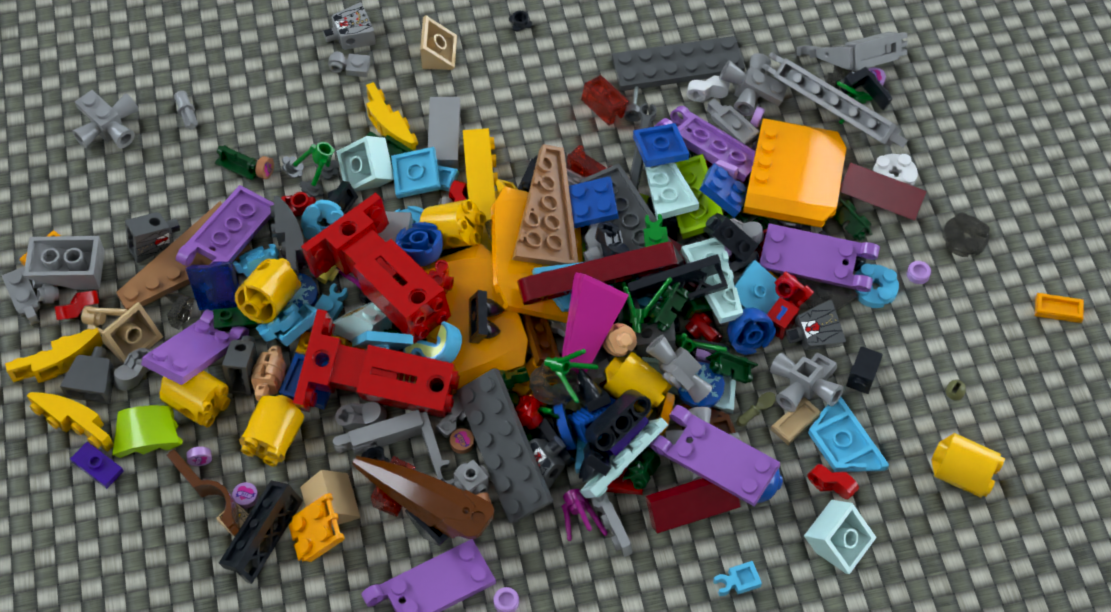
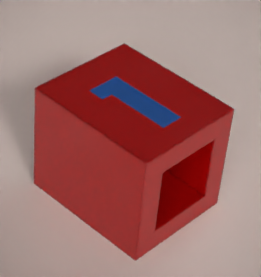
[767,297,800,340]

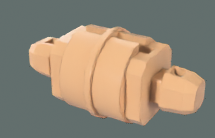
[602,323,637,357]
[251,346,287,401]

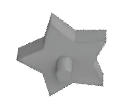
[548,319,567,337]

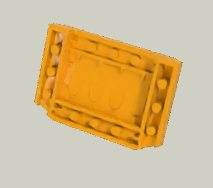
[743,118,846,228]
[491,186,583,323]
[421,243,529,395]

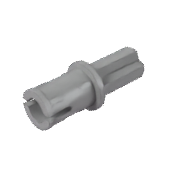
[174,91,198,130]

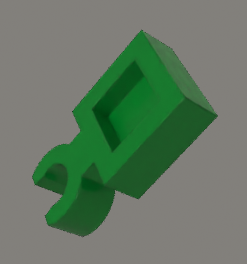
[643,214,668,247]

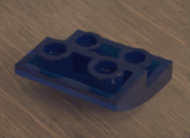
[185,261,239,310]

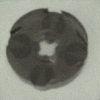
[942,213,990,257]
[529,362,578,405]

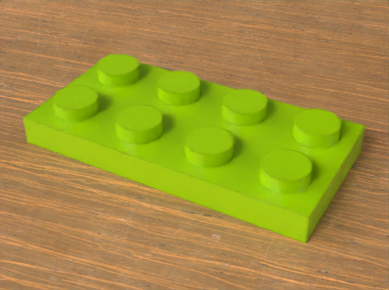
[675,154,723,239]

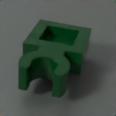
[499,366,530,389]

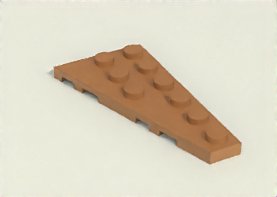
[512,144,579,266]
[116,201,251,310]

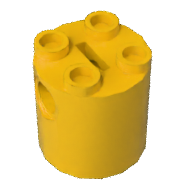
[419,199,486,250]
[235,258,301,324]
[603,351,672,418]
[159,370,230,428]
[239,395,304,467]
[931,433,1005,498]

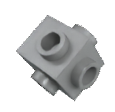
[453,459,490,495]

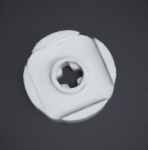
[873,154,918,186]

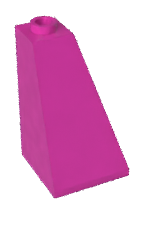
[562,272,628,373]

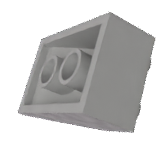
[23,236,105,290]

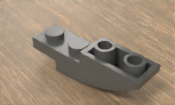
[270,196,307,280]

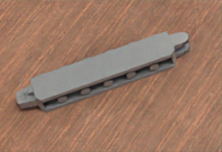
[761,52,908,148]

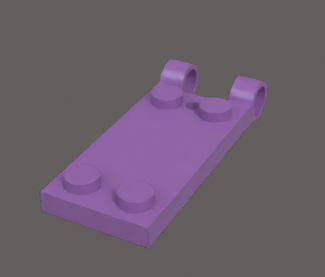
[655,106,756,183]
[176,185,274,282]
[759,223,880,292]
[141,309,249,385]
[649,405,780,507]
[361,539,496,612]

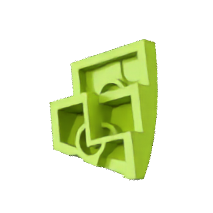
[112,405,183,458]

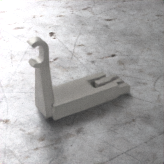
[797,32,907,71]
[333,410,455,485]

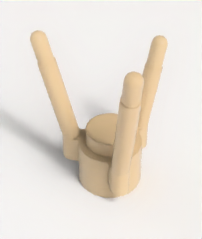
[81,306,127,335]

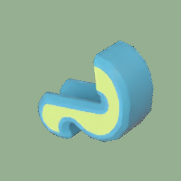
[403,321,462,363]

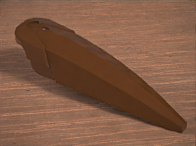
[352,456,494,539]

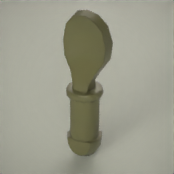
[736,392,776,427]

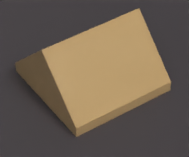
[420,15,457,70]
[101,302,163,364]
[300,470,361,526]

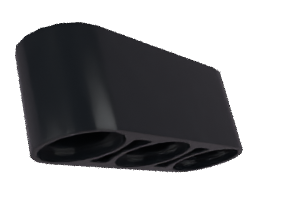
[585,389,651,451]

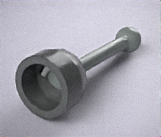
[624,86,641,122]

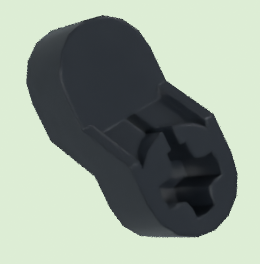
[595,222,629,257]

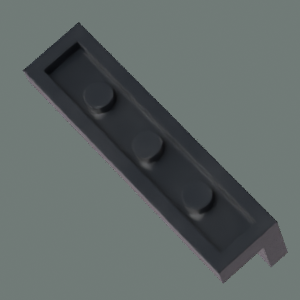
[627,254,728,314]
[219,480,303,584]

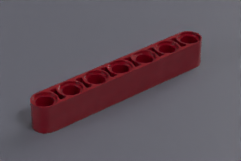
[517,242,679,305]

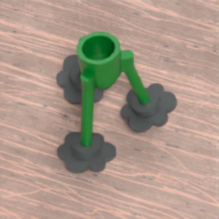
[282,142,339,198]

